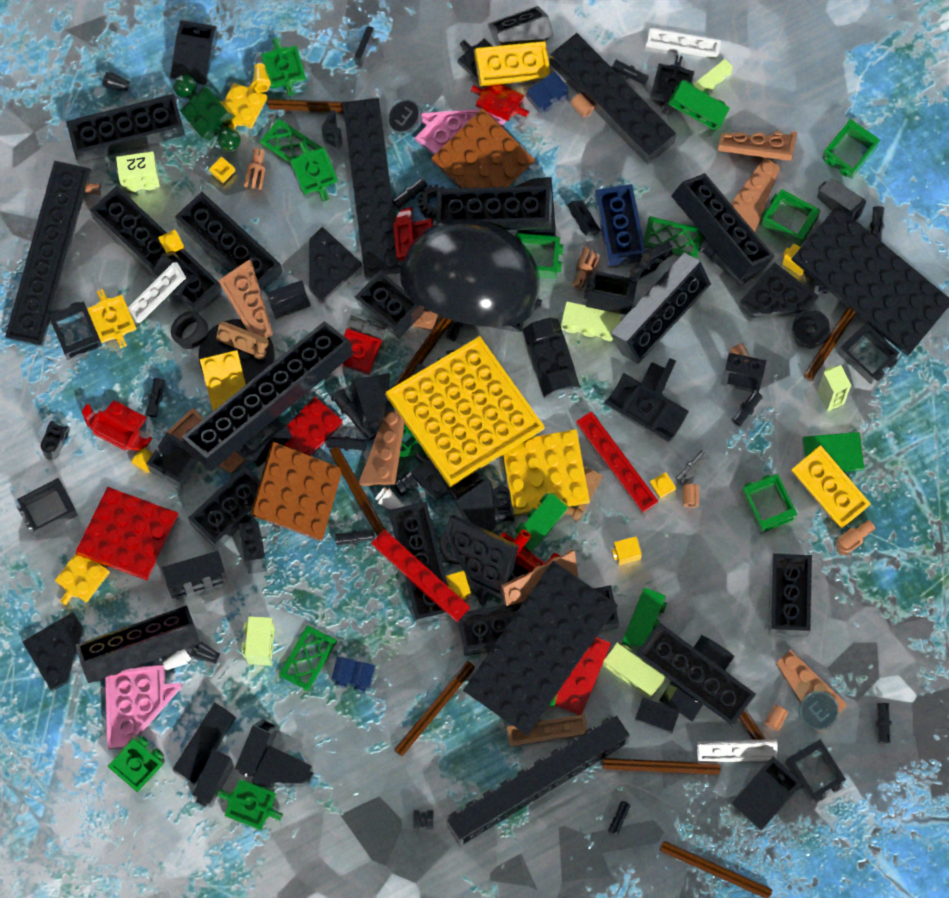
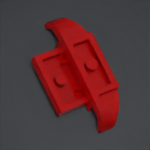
[393,207,434,261]
[82,400,153,451]

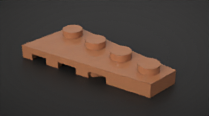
[731,158,780,232]
[218,260,273,339]
[501,549,579,606]

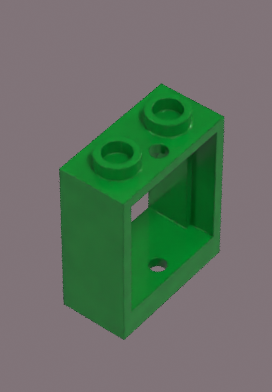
[822,119,880,179]
[761,189,821,247]
[515,233,563,279]
[741,474,798,534]

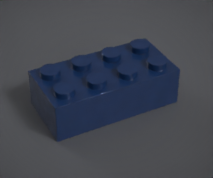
[595,184,646,267]

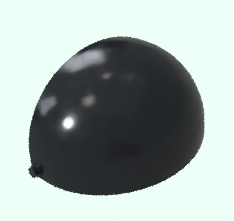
[397,219,542,327]

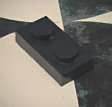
[567,200,601,236]

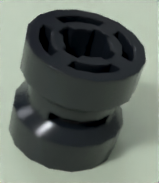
[394,471,419,497]
[413,809,434,830]

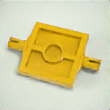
[224,80,268,129]
[87,289,137,348]
[55,553,110,606]

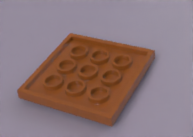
[430,108,535,188]
[250,442,342,541]

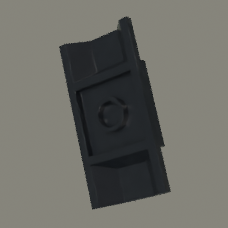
[522,318,580,398]
[604,373,689,442]
[659,635,735,722]

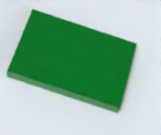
[802,432,864,472]

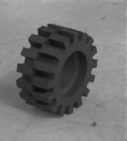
[418,184,444,221]

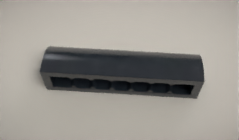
[172,702,236,785]

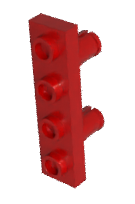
[500,529,561,573]

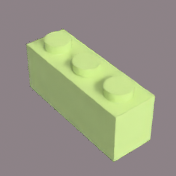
[561,302,622,341]
[817,365,851,411]
[603,643,665,700]

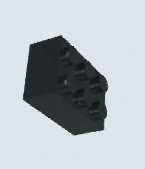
[355,270,424,339]
[162,550,228,599]

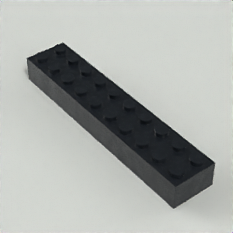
[182,321,353,471]
[447,715,630,847]

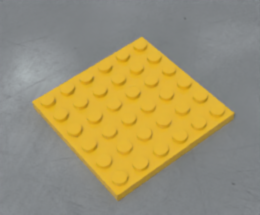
[385,336,545,487]

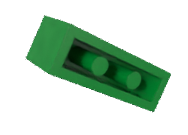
[668,80,730,131]
[514,491,570,552]
[622,587,667,651]

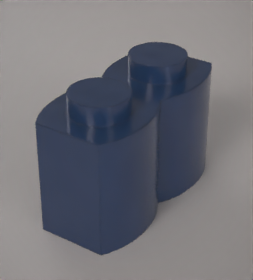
[526,72,569,113]
[331,657,376,693]

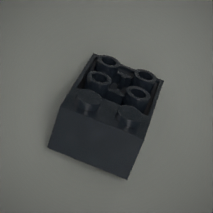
[170,20,218,85]
[731,756,803,831]

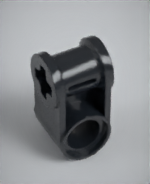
[40,421,70,460]
[493,485,515,524]

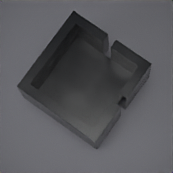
[147,432,199,489]

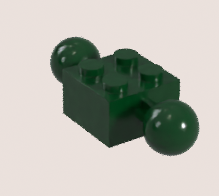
[173,75,241,152]

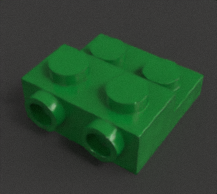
[107,734,165,792]

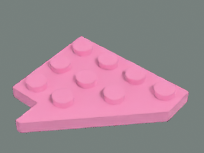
[415,109,505,155]
[105,665,182,750]

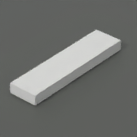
[646,28,721,59]
[128,263,186,323]
[697,739,777,762]

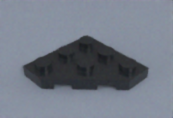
[309,227,362,303]
[739,262,819,316]
[22,612,84,692]

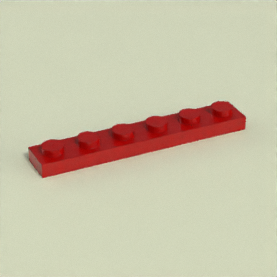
[576,411,659,514]
[371,529,470,622]

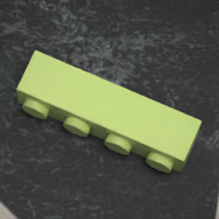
[693,59,733,92]

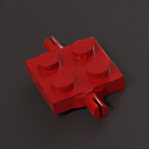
[470,84,530,122]

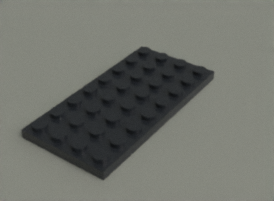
[791,205,949,357]
[463,561,618,736]

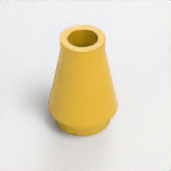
[253,63,271,92]

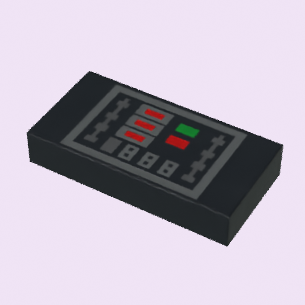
[354,26,375,67]

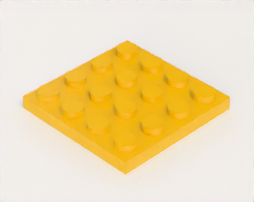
[503,429,590,517]

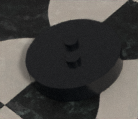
[198,319,275,384]

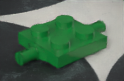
[261,38,306,96]
[289,140,338,202]
[217,779,283,832]

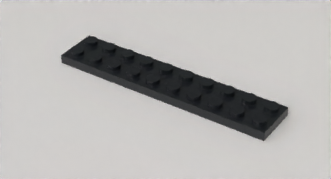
[343,98,401,277]
[5,160,91,347]

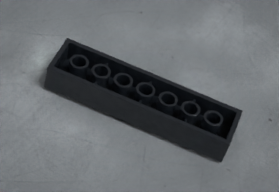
[549,33,676,165]
[90,186,222,314]
[458,585,619,656]

